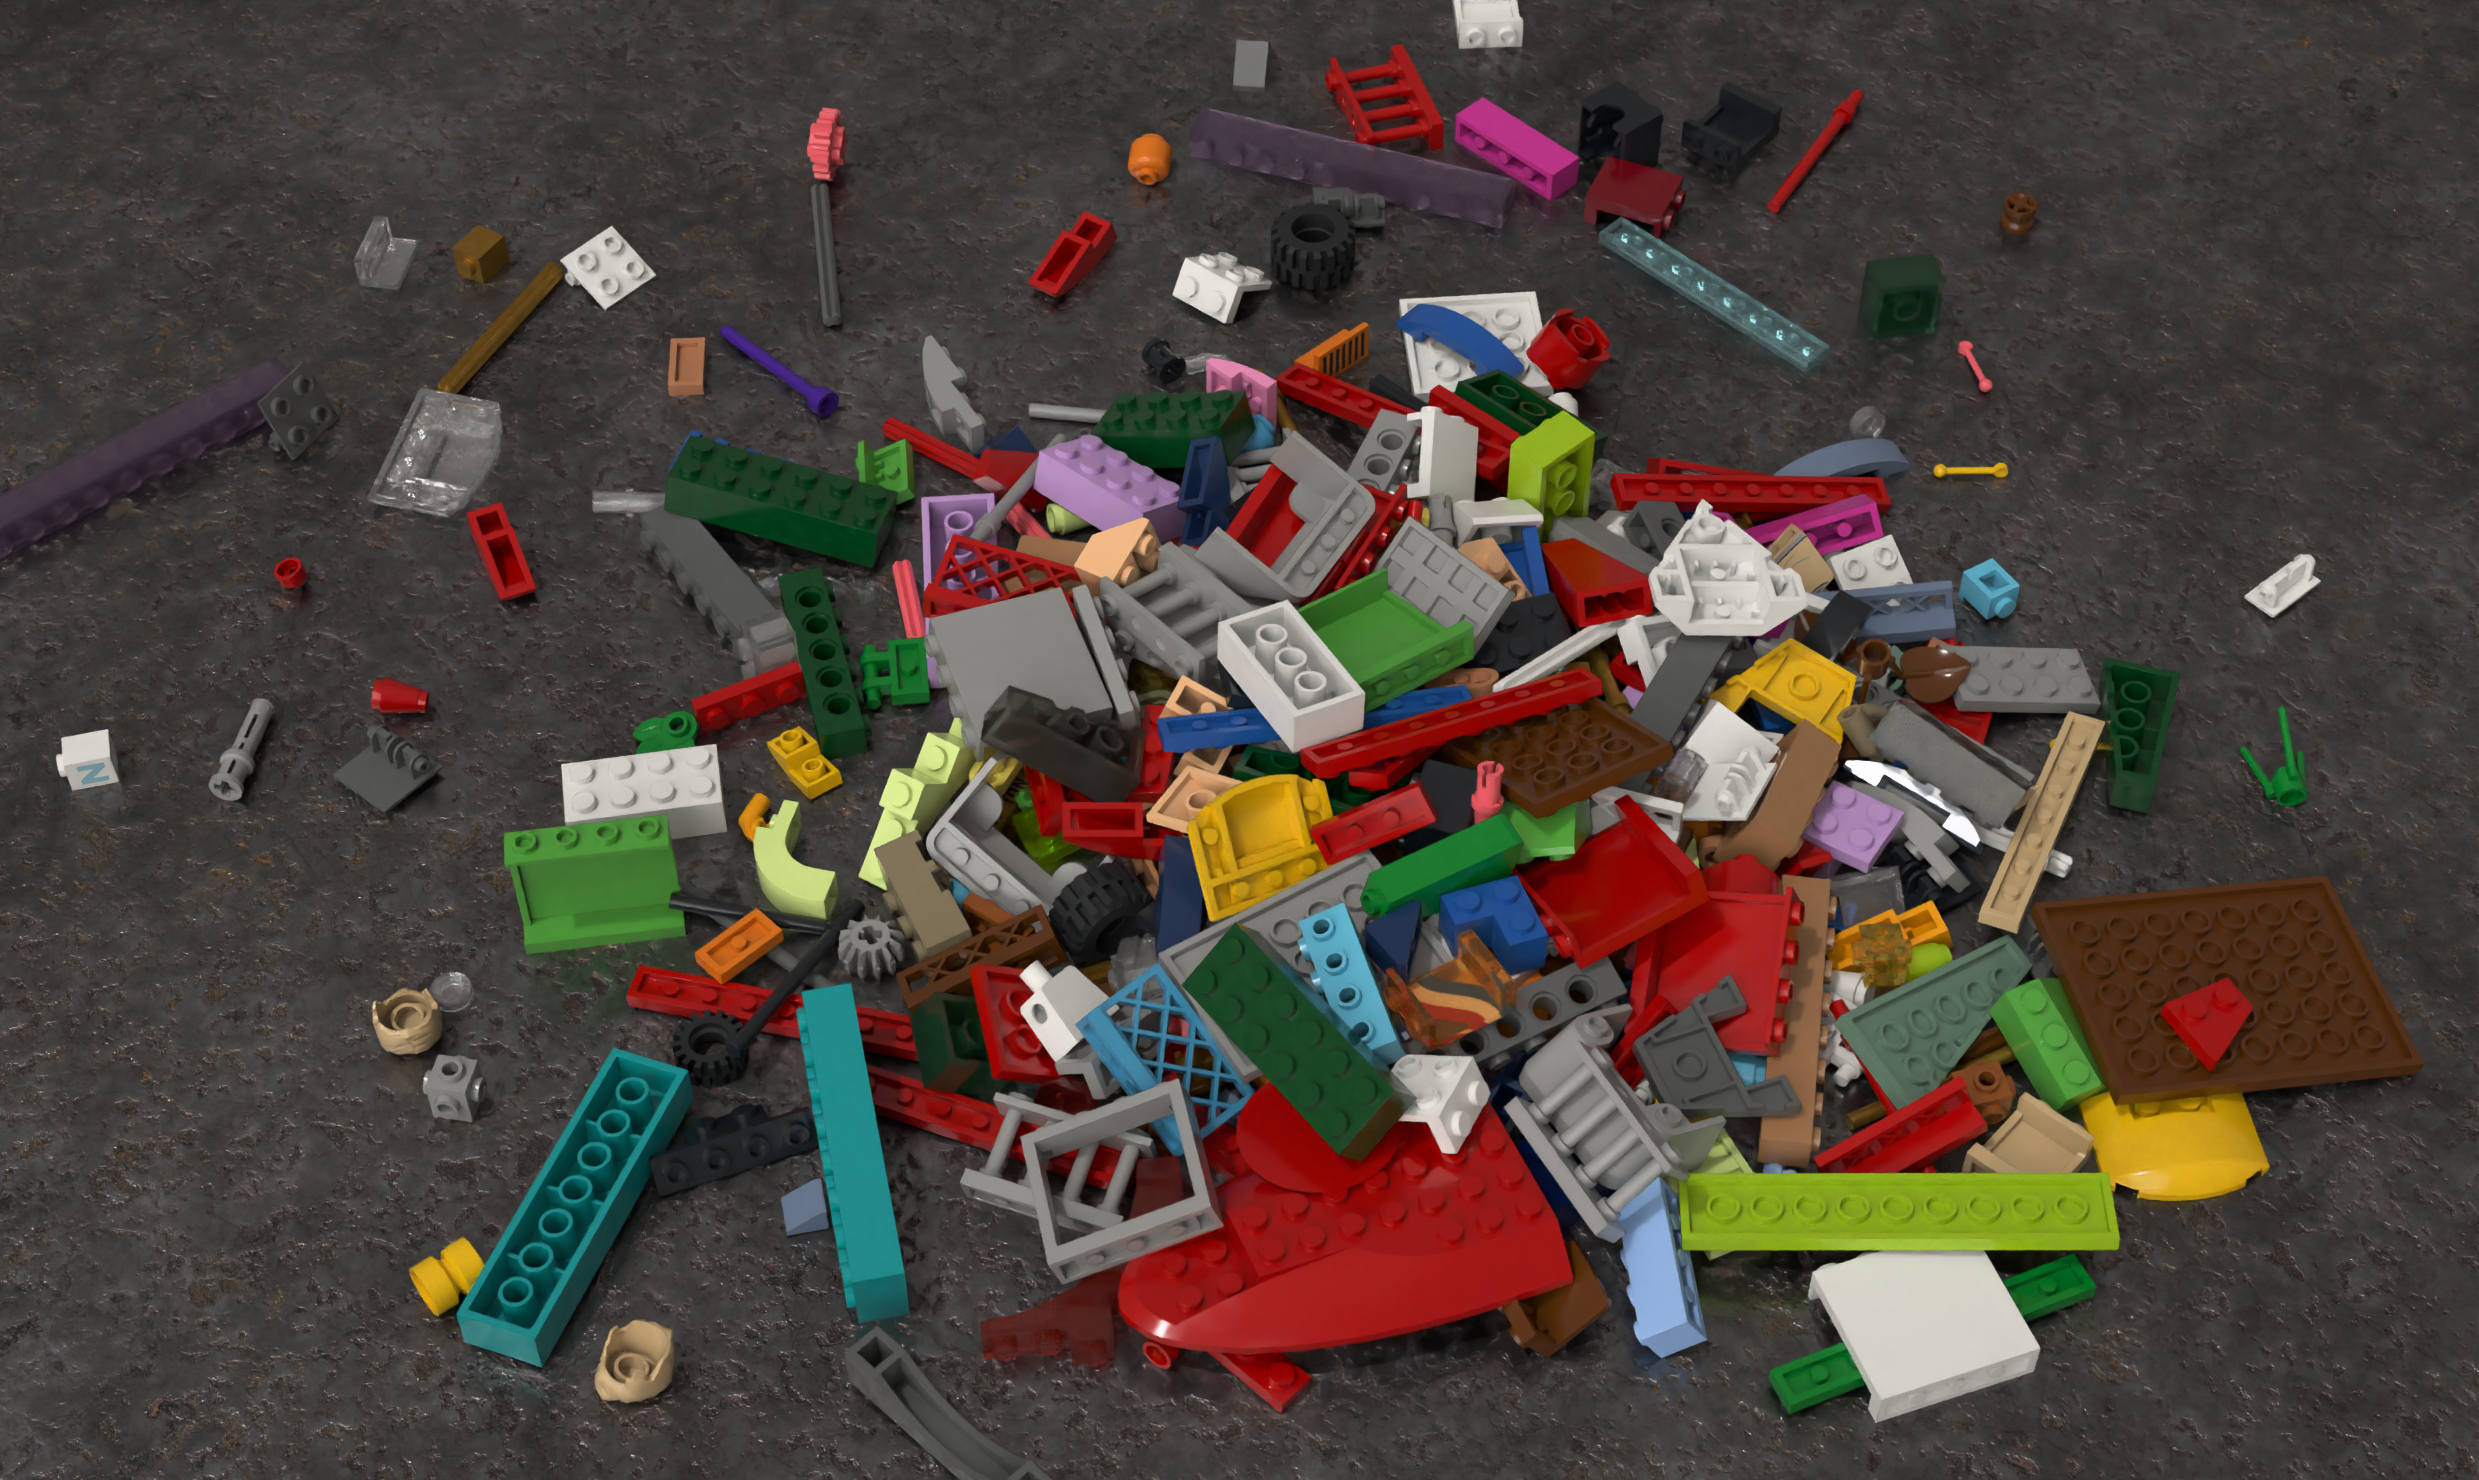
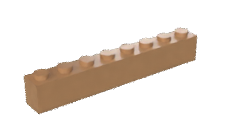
[1757,874,1837,1168]

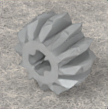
[838,914,906,982]

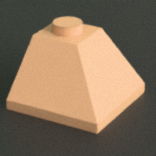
[1146,765,1243,834]

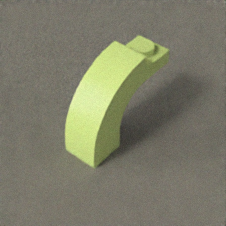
[753,800,839,921]

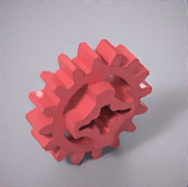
[807,107,848,181]

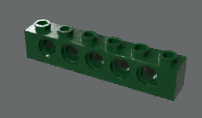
[777,567,872,760]

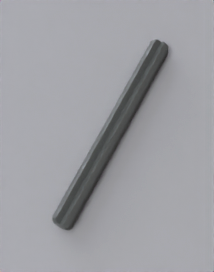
[811,184,841,327]

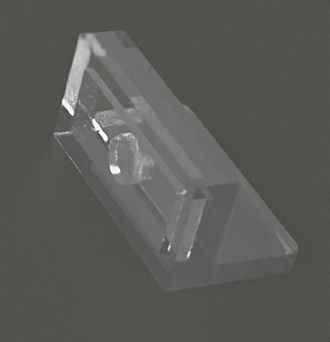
[354,216,419,290]
[1826,866,1905,927]

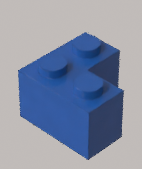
[1438,875,1548,977]

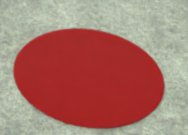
[1236,1081,1402,1193]

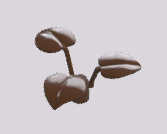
[1793,609,1971,760]

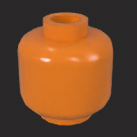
[1127,133,1173,185]

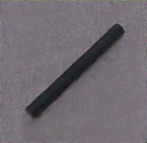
[669,893,829,935]

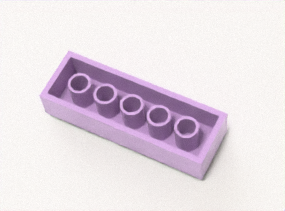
[921,493,1000,688]

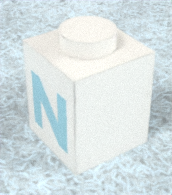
[56,729,119,791]

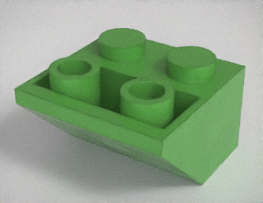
[1498,796,1593,864]

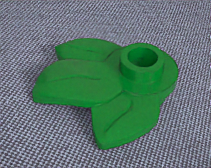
[632,711,699,754]

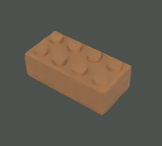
[1713,719,1842,872]

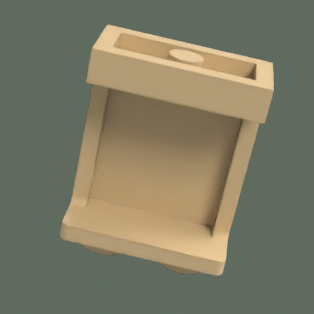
[1962,1092,2094,1173]

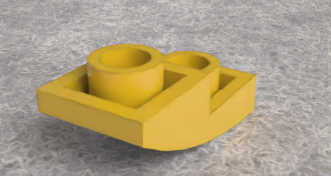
[767,726,843,800]

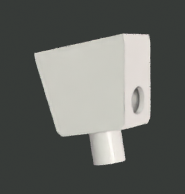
[1019,960,1120,1062]

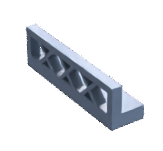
[1810,580,1956,646]

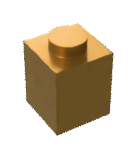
[452,225,510,284]

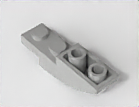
[922,335,987,454]
[1846,781,1971,893]

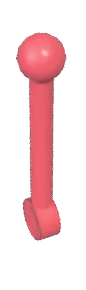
[1958,341,1993,392]

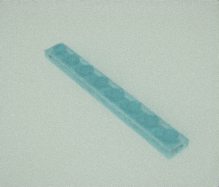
[1599,217,1830,373]

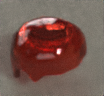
[1033,1076,1099,1115]

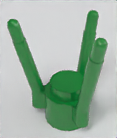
[2240,706,2309,807]

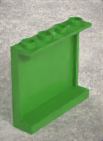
[1297,568,1474,713]
[504,814,686,955]

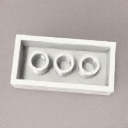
[1217,600,1365,753]
[561,744,727,839]

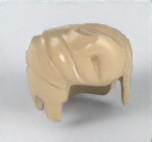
[372,988,442,1055]
[595,1319,676,1403]

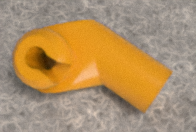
[738,793,771,842]

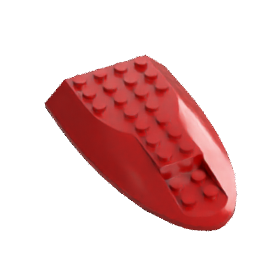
[1118,1100,1573,1355]

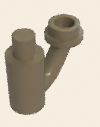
[1837,703,1908,763]

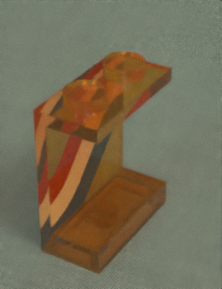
[1383,929,1517,1052]

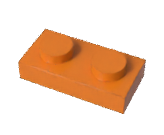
[695,908,784,985]

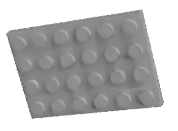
[1158,849,1457,1084]

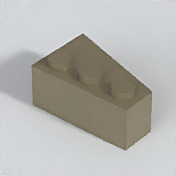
[874,830,973,970]

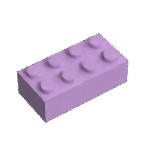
[1033,435,1187,543]

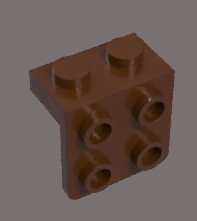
[1498,1240,1612,1357]

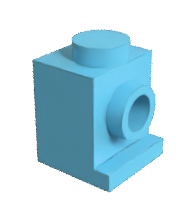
[1958,558,2020,620]

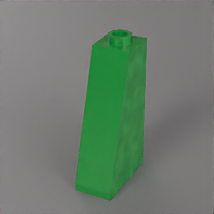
[1359,813,1524,921]

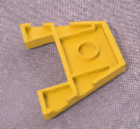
[1700,638,1857,785]

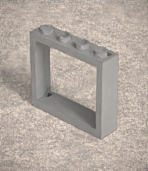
[1020,1078,1224,1285]

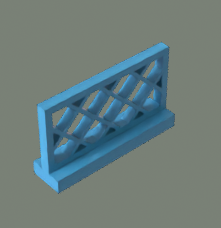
[1075,962,1255,1159]

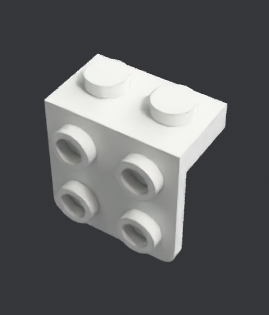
[1172,252,1272,324]
[1822,534,1913,606]
[1391,1054,1491,1154]

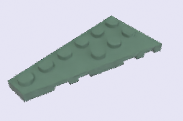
[1834,934,2033,1122]

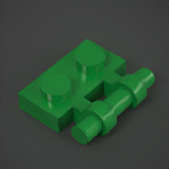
[859,637,930,710]

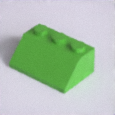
[1989,978,2108,1114]

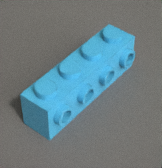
[1297,902,1406,1066]

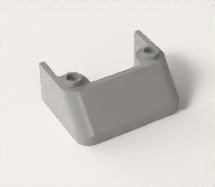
[1193,430,1375,603]
[926,748,1120,933]
[1519,1003,1727,1190]

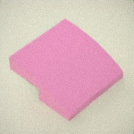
[1206,358,1277,433]

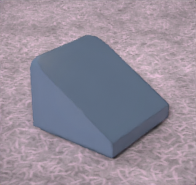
[781,1178,829,1236]

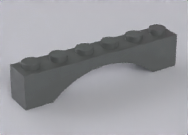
[844,1326,1052,1480]

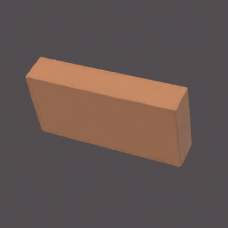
[668,337,707,396]

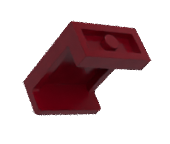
[1583,156,1687,241]

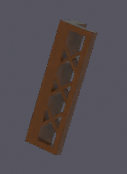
[895,904,1068,1022]

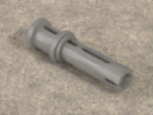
[208,698,275,801]

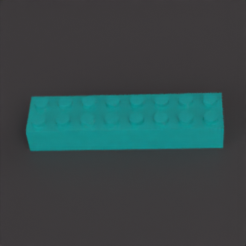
[796,983,910,1323]
[456,1047,694,1367]

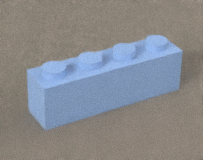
[1617,1177,1707,1358]

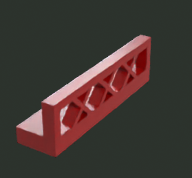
[1813,1076,1988,1173]

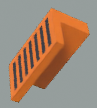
[1295,322,1369,377]

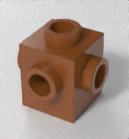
[1950,1061,2016,1125]

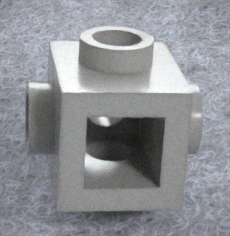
[423,1054,487,1122]

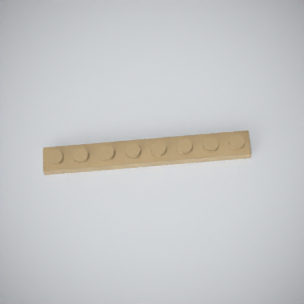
[1978,711,2106,934]

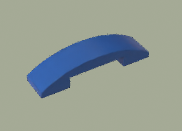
[1396,304,1525,379]

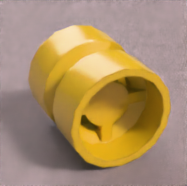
[409,1237,485,1316]

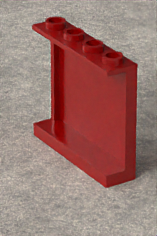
[1226,463,1409,595]
[1510,794,1710,970]
[1624,886,1805,1057]

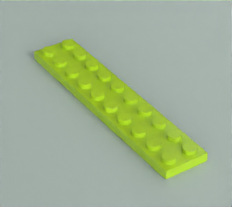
[1678,1173,2120,1250]

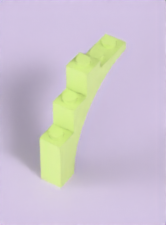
[858,718,976,891]

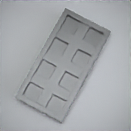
[1371,516,1516,657]
[1072,584,1142,752]
[1939,645,2101,714]

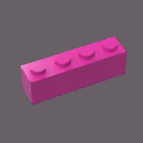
[1455,97,1580,201]
[1743,494,1884,555]

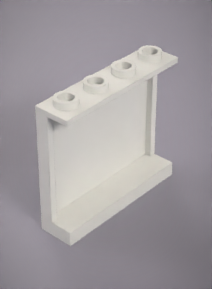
[1808,1250,2041,1423]

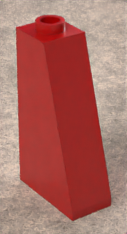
[1540,538,1653,628]

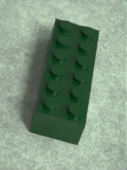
[664,435,898,568]
[1181,922,1417,1162]

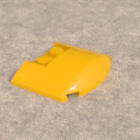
[1186,774,1343,921]
[2078,1091,2270,1201]

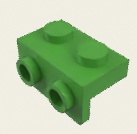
[855,438,915,505]

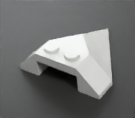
[1648,499,1808,636]

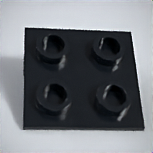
[1873,843,1984,912]

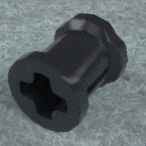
[1142,338,1186,383]

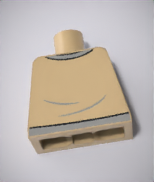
[1767,523,1835,593]

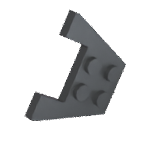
[1632,975,1801,1118]

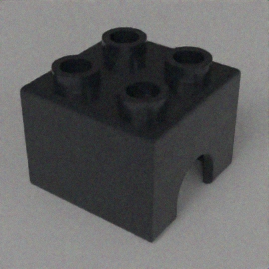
[1578,81,1664,168]
[1397,759,1478,857]

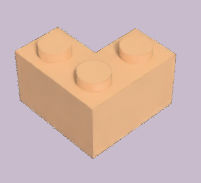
[1156,675,1234,776]

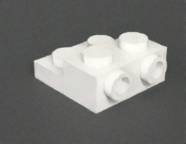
[1617,611,1682,689]

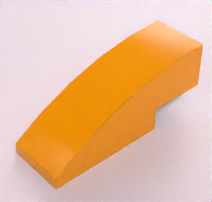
[1825,900,1953,973]

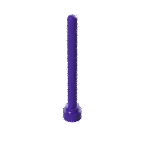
[720,325,839,418]

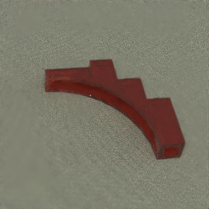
[980,1156,1184,1366]

